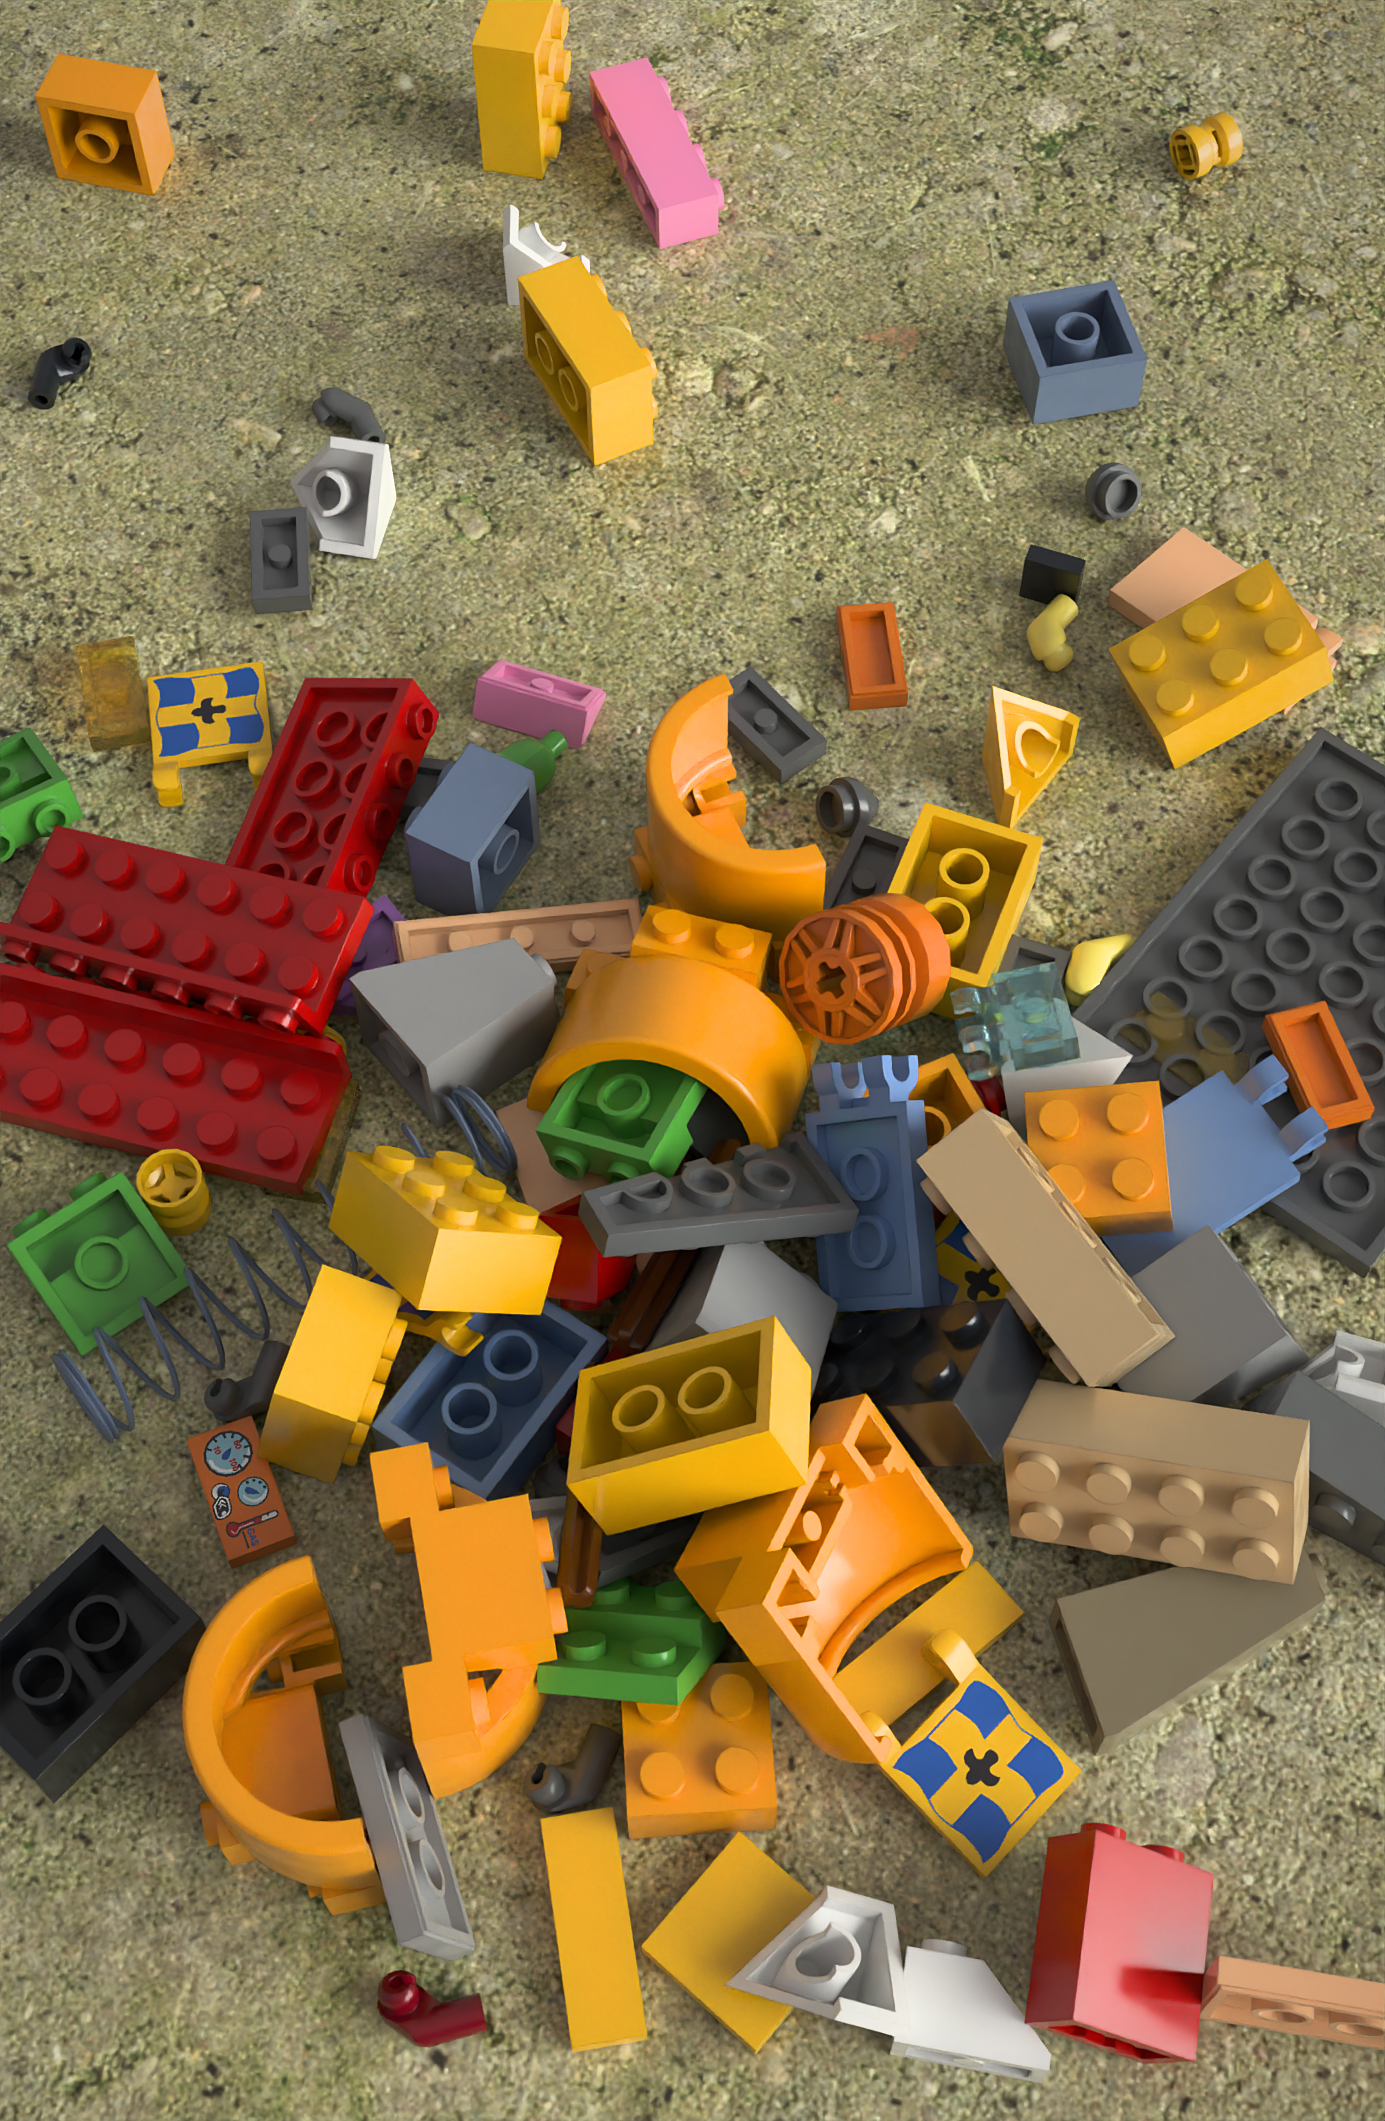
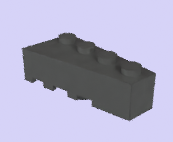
[1241,1370,1385,1566]

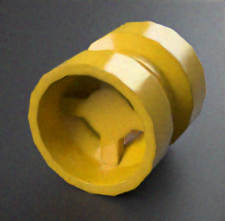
[1170,112,1243,181]
[136,1149,212,1236]

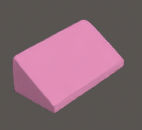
[473,659,606,749]

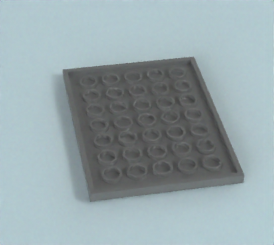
[1071,727,1385,1279]

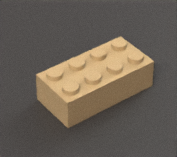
[916,1108,1176,1387]
[1003,1379,1310,1585]

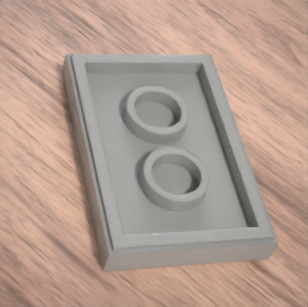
[338,1713,476,1961]

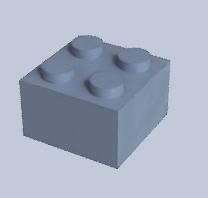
[1003,280,1147,425]
[404,743,541,916]

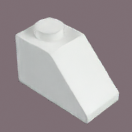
[889,1939,1051,2083]

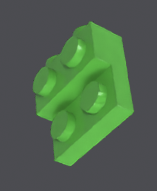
[0,727,84,863]
[535,1059,708,1184]
[6,1171,190,1358]
[537,1578,726,1706]

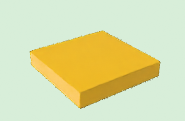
[641,1831,816,2055]

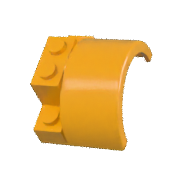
[628,673,826,983]
[526,905,821,1150]
[674,1393,973,1764]
[369,1442,568,1799]
[182,1554,387,1916]

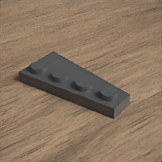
[577,1130,859,1257]

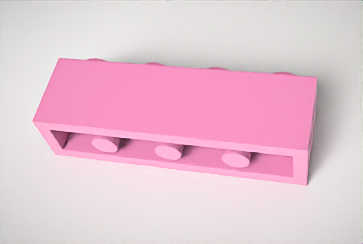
[589,58,724,249]

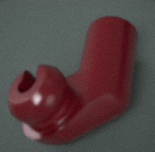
[377,1970,488,2048]

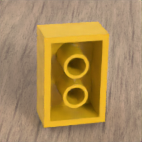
[471,0,573,179]
[518,255,658,466]
[1108,559,1334,770]
[887,802,1043,1027]
[328,1146,562,1315]
[256,1264,409,1485]
[566,1315,812,1536]

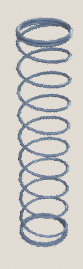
[52,1084,518,1444]

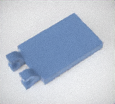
[1099,1054,1328,1278]
[805,1055,941,1312]

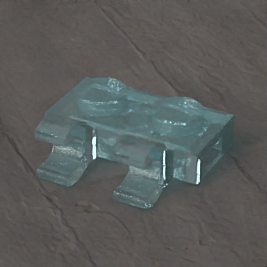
[950,961,1081,1081]

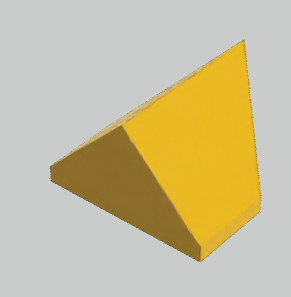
[981,686,1080,829]

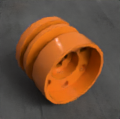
[779,893,951,1045]

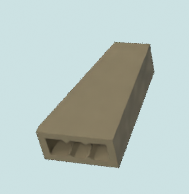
[1049,1543,1328,1756]

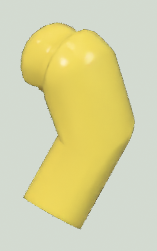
[1026,594,1079,672]
[1062,933,1135,1007]

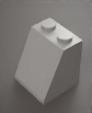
[349,938,560,1129]
[1117,1224,1310,1407]
[644,1241,839,1401]

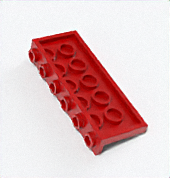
[224,678,439,898]
[0,825,375,1036]
[0,963,353,1196]

